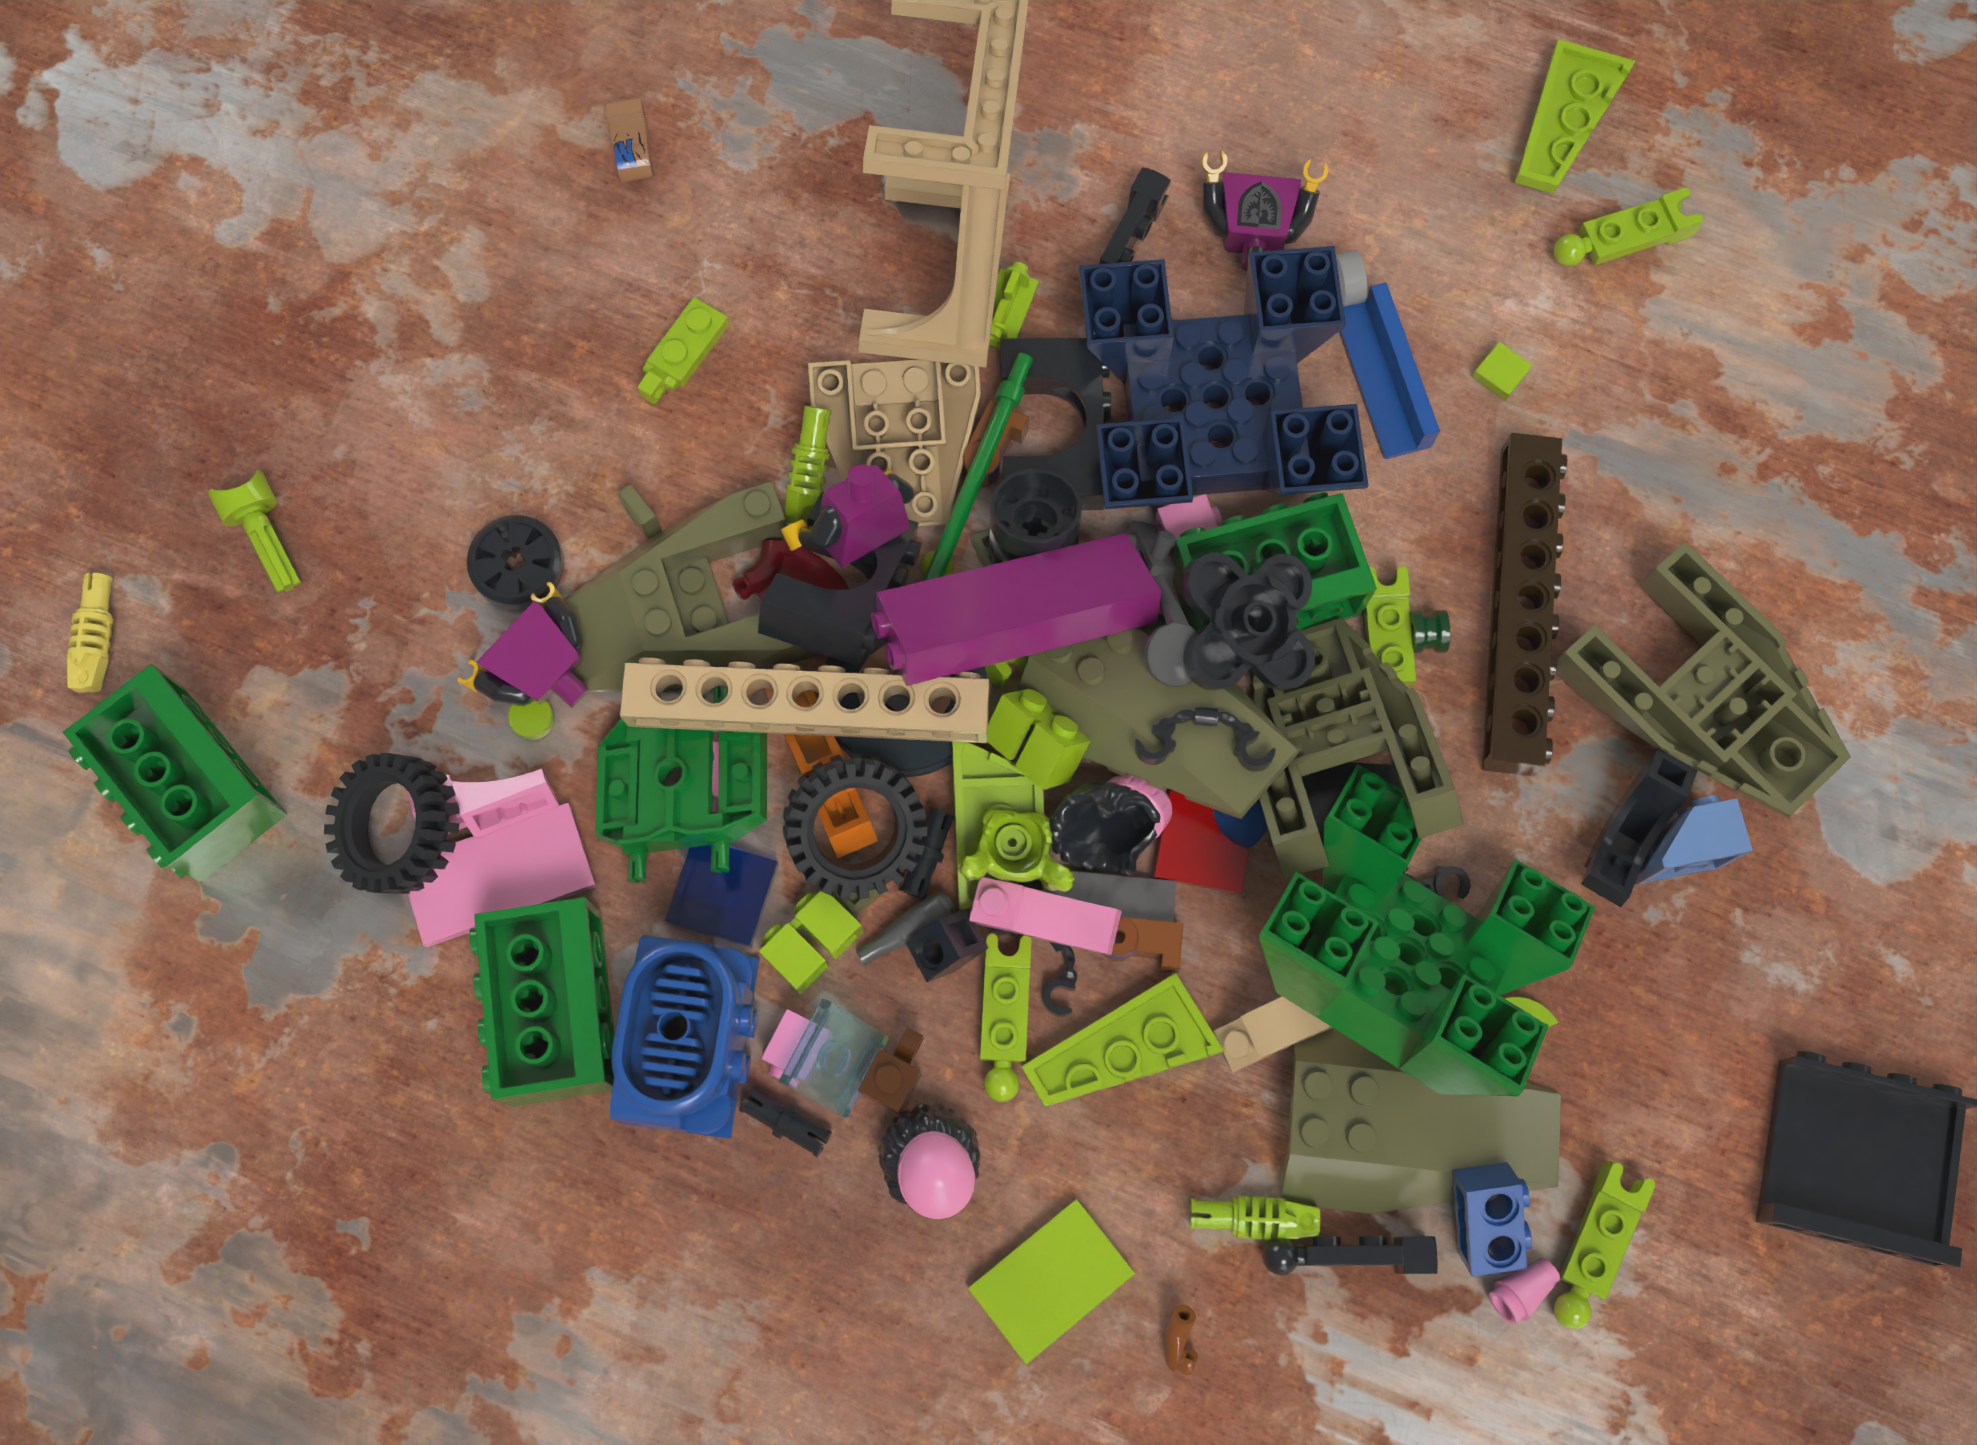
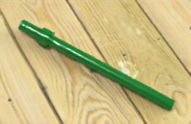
[923,353,1033,581]

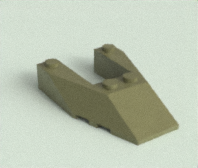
[563,481,820,692]
[1556,541,1851,818]
[1253,618,1464,879]

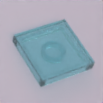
[779,998,889,1119]

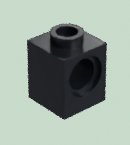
[906,909,988,982]

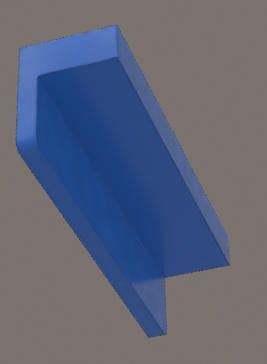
[1339,282,1440,459]

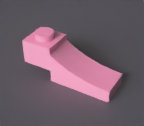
[407,769,559,839]
[969,877,1122,955]

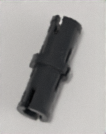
[898,807,954,900]
[739,1085,832,1157]

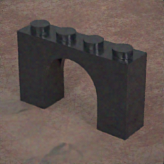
[1000,338,1111,510]
[758,492,922,666]

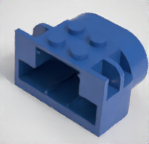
[610,935,760,1139]

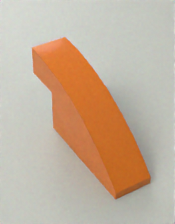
[764,667,878,859]

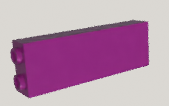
[871,533,1162,686]

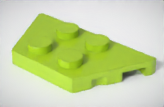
[951,741,1044,910]

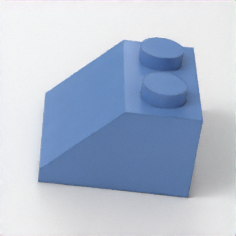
[1636,795,1753,885]

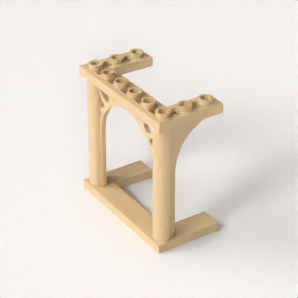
[859,0,1029,367]

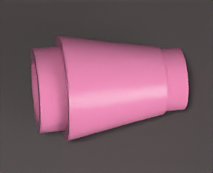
[1489,1258,1560,1324]

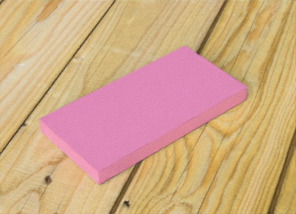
[408,803,597,948]

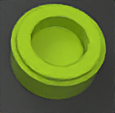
[508,701,555,740]

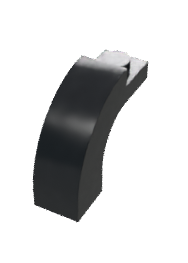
[1581,748,1698,907]

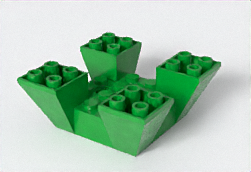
[1259,764,1595,1097]

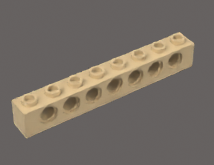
[620,658,989,743]

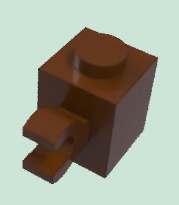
[858,1027,924,1115]

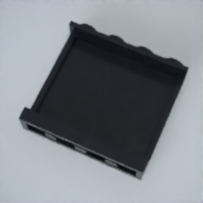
[1756,1051,1977,1268]

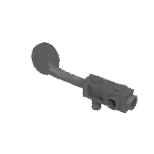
[1124,520,1197,687]

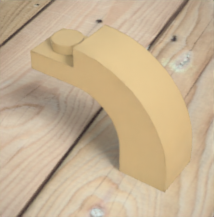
[1214,997,1332,1073]

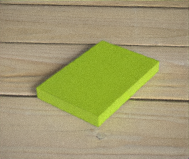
[968,1199,1135,1365]

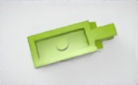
[637,297,730,406]

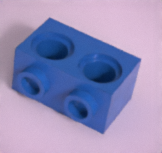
[1453,1162,1532,1277]

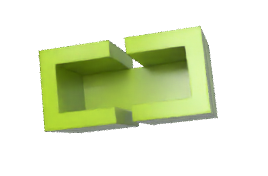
[987,689,1091,790]
[759,890,864,995]

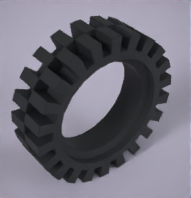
[324,753,460,894]
[782,753,927,899]

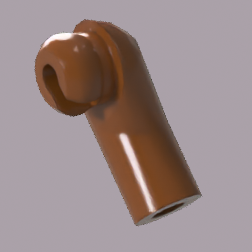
[1165,1305,1199,1375]

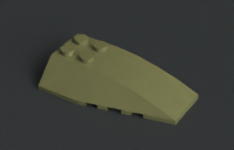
[1017,613,1298,819]
[1279,1028,1561,1214]

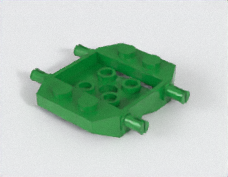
[595,686,768,883]

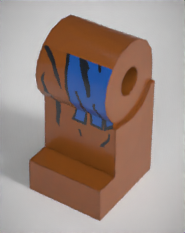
[963,399,1029,487]
[1103,917,1183,973]

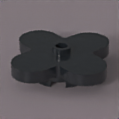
[1181,552,1315,690]

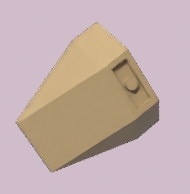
[808,359,981,527]

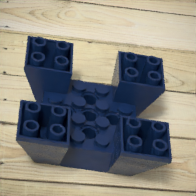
[1079,246,1369,509]

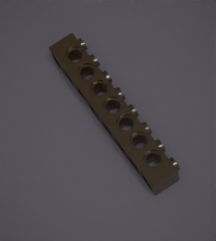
[1482,433,1568,776]

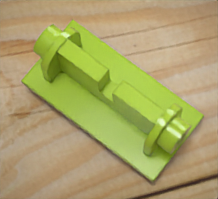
[989,262,1039,349]

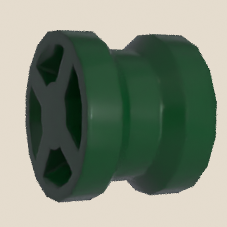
[1410,610,1450,654]

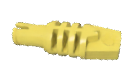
[67,573,114,693]

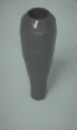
[856,892,958,965]

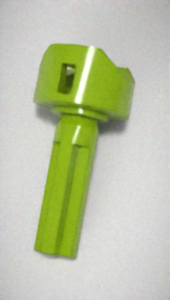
[208,470,301,593]

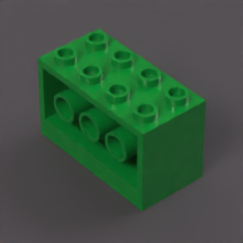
[1171,492,1377,631]
[62,663,287,883]
[469,897,615,1107]

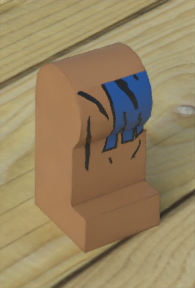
[604,97,654,183]

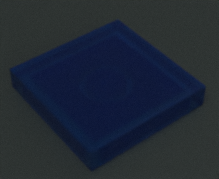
[665,845,779,948]

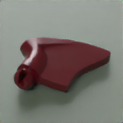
[732,540,849,603]

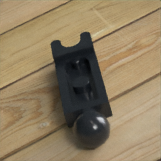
[1080,167,1171,289]
[1262,1236,1438,1276]

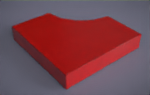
[1154,791,1249,895]

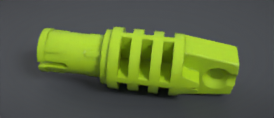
[785,405,832,524]
[1190,1195,1321,1240]

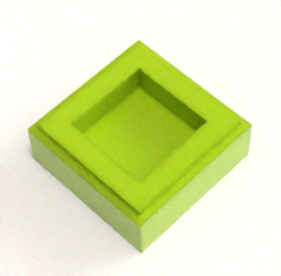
[1472,341,1533,401]

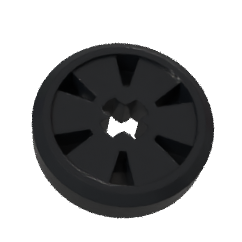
[467,515,564,610]

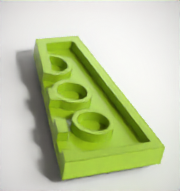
[1514,39,1636,194]
[1021,973,1224,1108]

